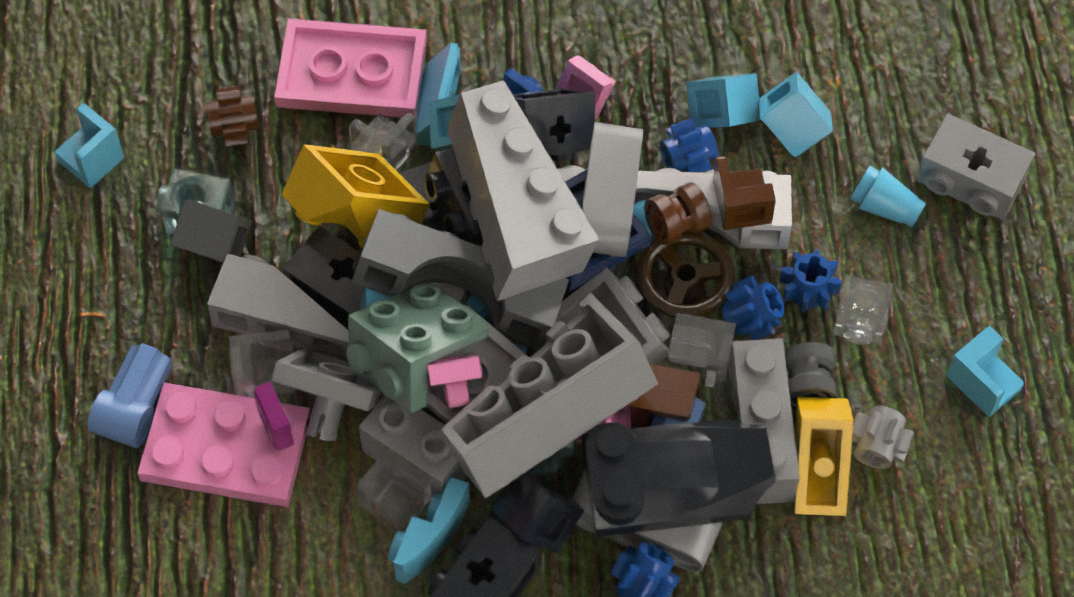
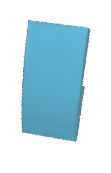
[389,477,470,584]

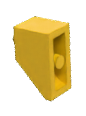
[794,397,854,516]

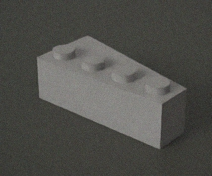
[447,80,599,301]
[441,293,658,498]

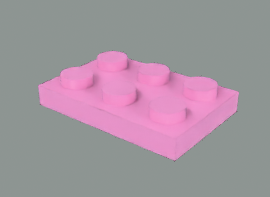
[274,19,427,119]
[137,382,311,507]

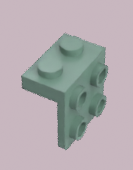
[346,283,489,414]

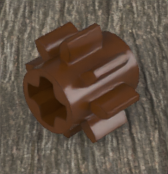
[206,85,259,147]

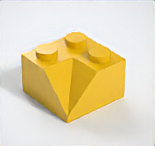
[281,144,430,248]

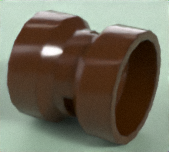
[644,182,712,245]

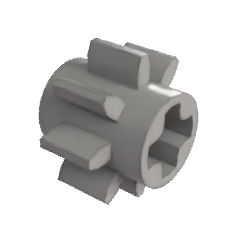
[852,406,914,469]

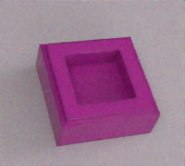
[253,381,295,451]

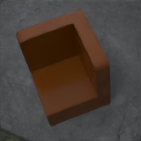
[713,156,776,230]
[629,363,701,428]

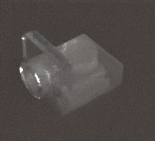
[833,275,894,345]

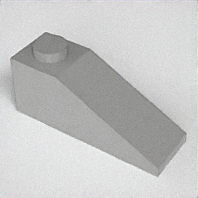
[207,253,349,360]

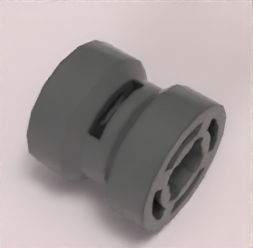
[785,342,837,407]

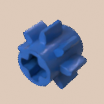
[660,118,718,173]
[779,249,842,313]
[722,276,784,340]
[610,543,680,597]

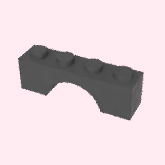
[352,209,569,351]

